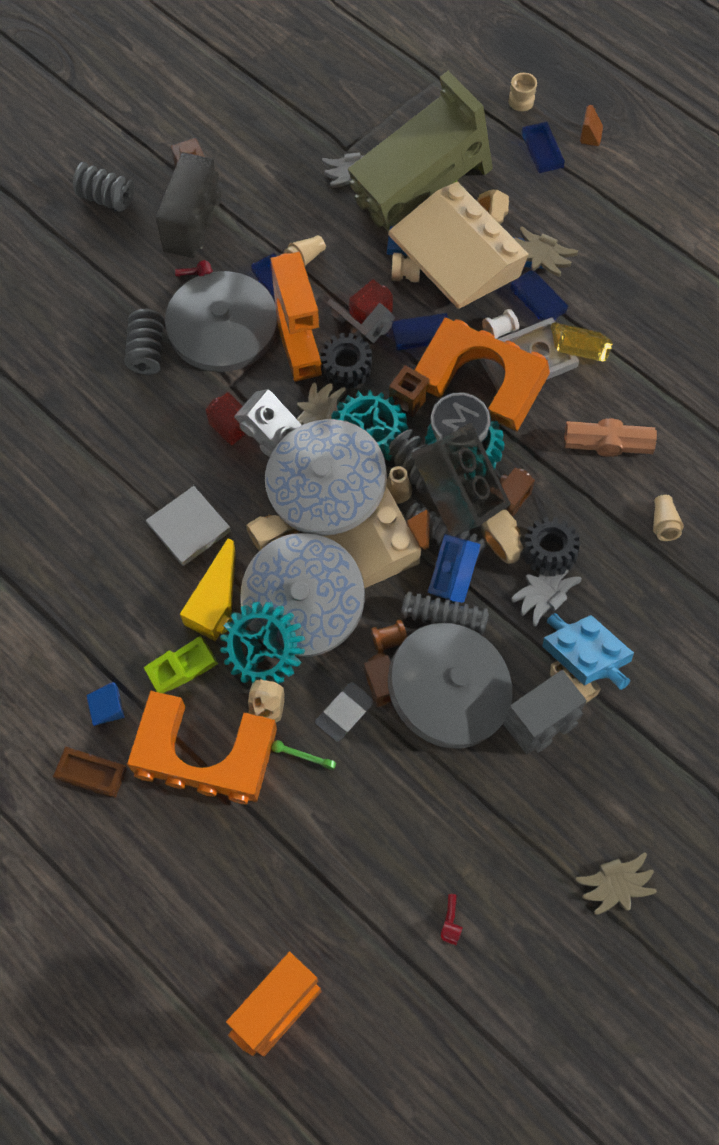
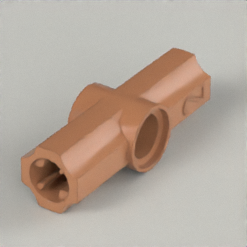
[564,418,657,457]

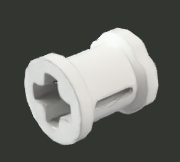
[482,309,519,339]

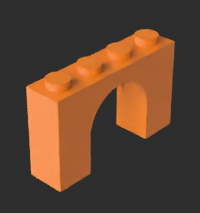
[270,251,322,382]
[415,318,550,432]
[127,691,277,804]
[226,951,322,1056]

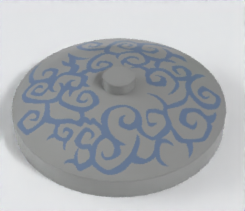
[265,419,387,536]
[240,533,365,657]

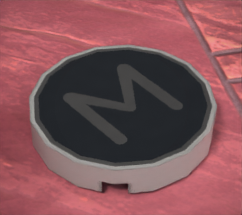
[430,393,490,450]

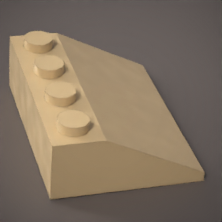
[388,181,529,309]
[324,486,421,588]

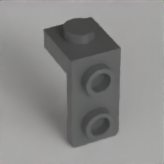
[327,298,396,344]

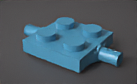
[542,613,634,690]

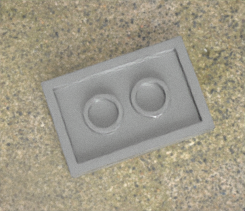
[479,317,579,391]

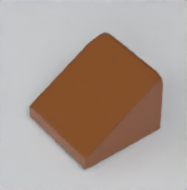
[580,105,603,146]
[406,510,430,550]

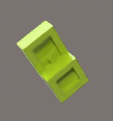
[144,636,219,693]

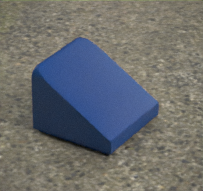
[86,682,125,726]

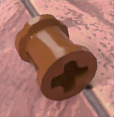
[370,620,407,654]

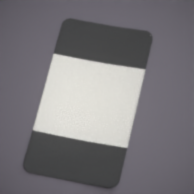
[315,682,374,742]

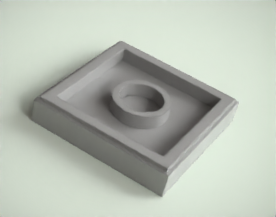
[146,486,231,566]

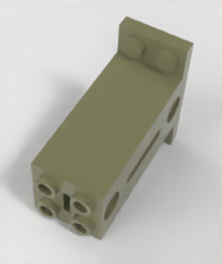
[348,70,493,232]

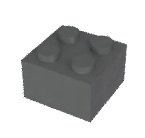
[503,670,587,755]

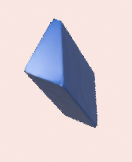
[428,534,480,603]

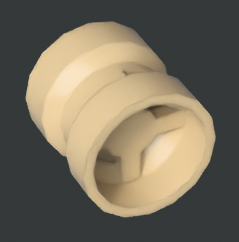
[509,73,537,111]
[392,253,420,282]

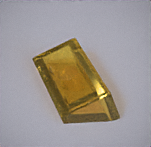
[551,322,613,362]

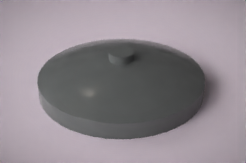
[165,271,278,372]
[388,623,512,748]

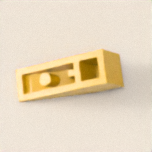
[180,539,236,641]

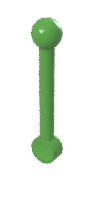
[271,740,336,770]

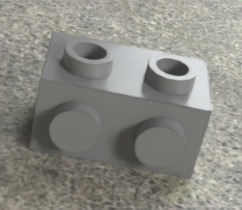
[234,389,302,457]

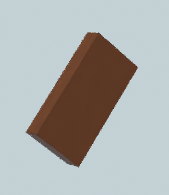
[53,746,127,798]

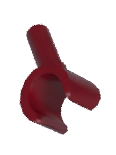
[175,260,213,276]
[440,894,463,945]

